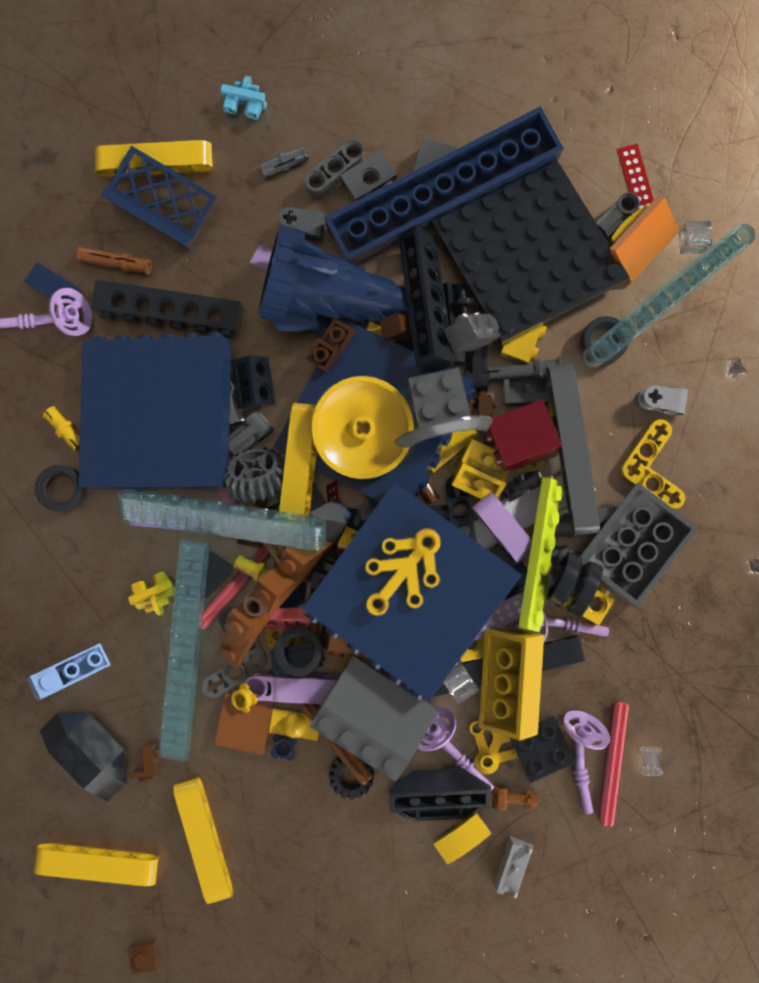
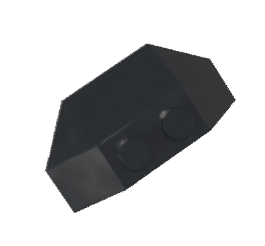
[39,712,127,802]
[389,768,491,821]

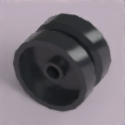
[546,552,603,617]

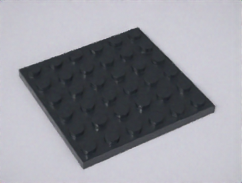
[430,159,630,345]

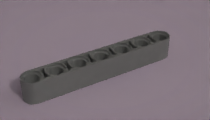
[546,362,600,536]

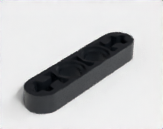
[445,475,477,542]

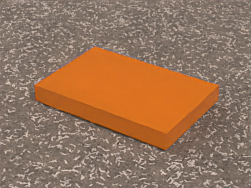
[609,195,679,283]

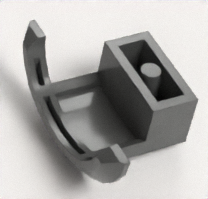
[394,368,493,448]

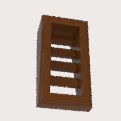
[380,313,412,341]

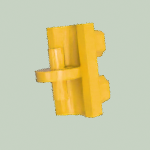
[128,571,179,616]

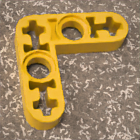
[620,419,685,509]

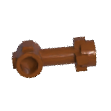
[491,787,538,810]

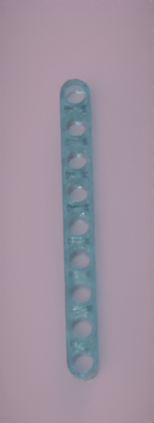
[583,224,756,367]
[117,489,326,550]
[160,540,209,761]

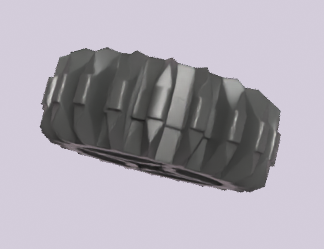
[224,447,285,503]

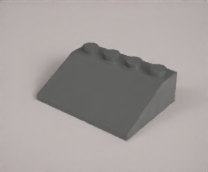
[580,482,699,607]
[309,655,439,782]

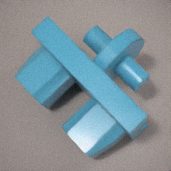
[221,76,267,120]

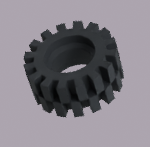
[329,756,374,800]

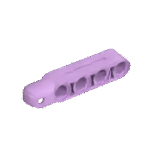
[245,673,340,704]

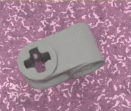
[637,385,688,416]

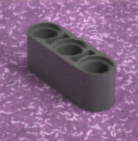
[305,139,364,199]

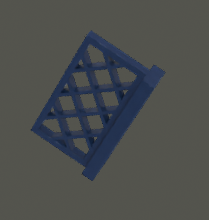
[101,146,217,249]

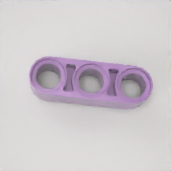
[471,492,532,564]

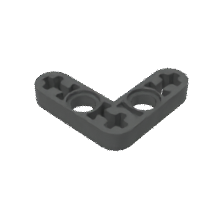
[202,607,267,698]

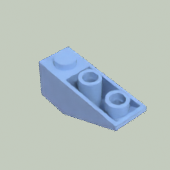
[26,643,110,702]

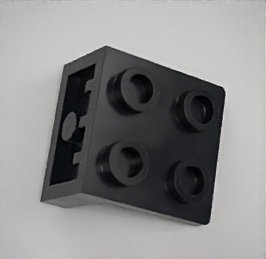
[509,716,577,784]

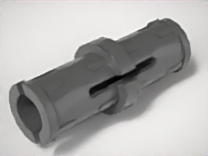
[259,145,309,178]

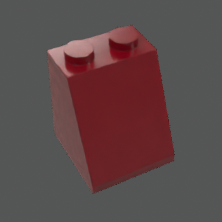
[483,399,562,472]

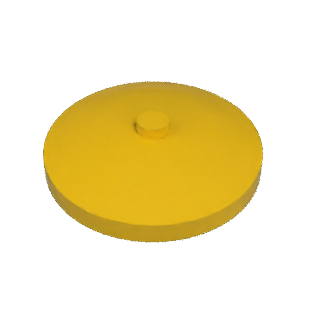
[311,376,414,479]

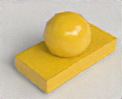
[269,707,319,741]

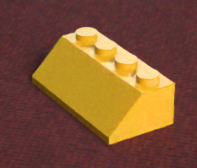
[479,629,544,740]

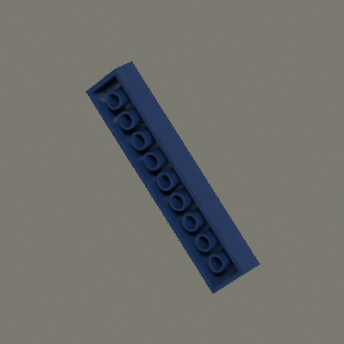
[324,106,564,265]

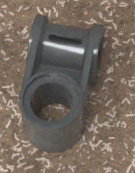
[279,207,326,241]

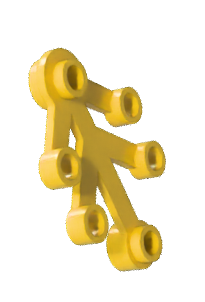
[366,529,440,615]
[469,720,519,774]

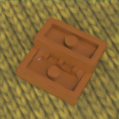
[215,693,274,755]

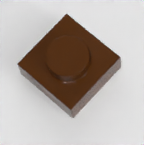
[128,941,159,974]

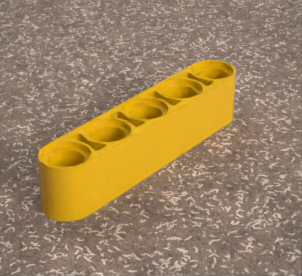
[94,140,213,177]
[279,403,317,527]
[174,777,233,904]
[33,843,158,886]

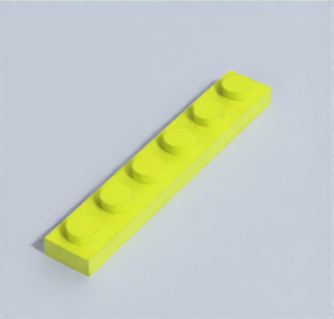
[518,478,563,632]

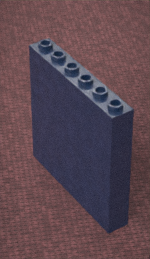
[273,318,476,503]
[79,332,231,489]
[302,482,521,702]

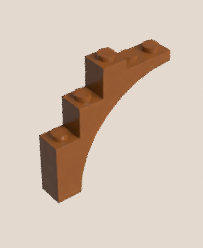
[218,535,339,669]

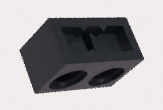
[231,355,276,409]

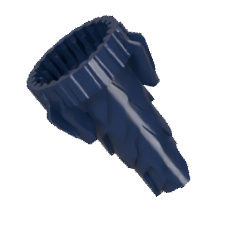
[258,224,409,332]

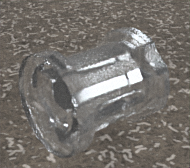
[639,746,663,776]

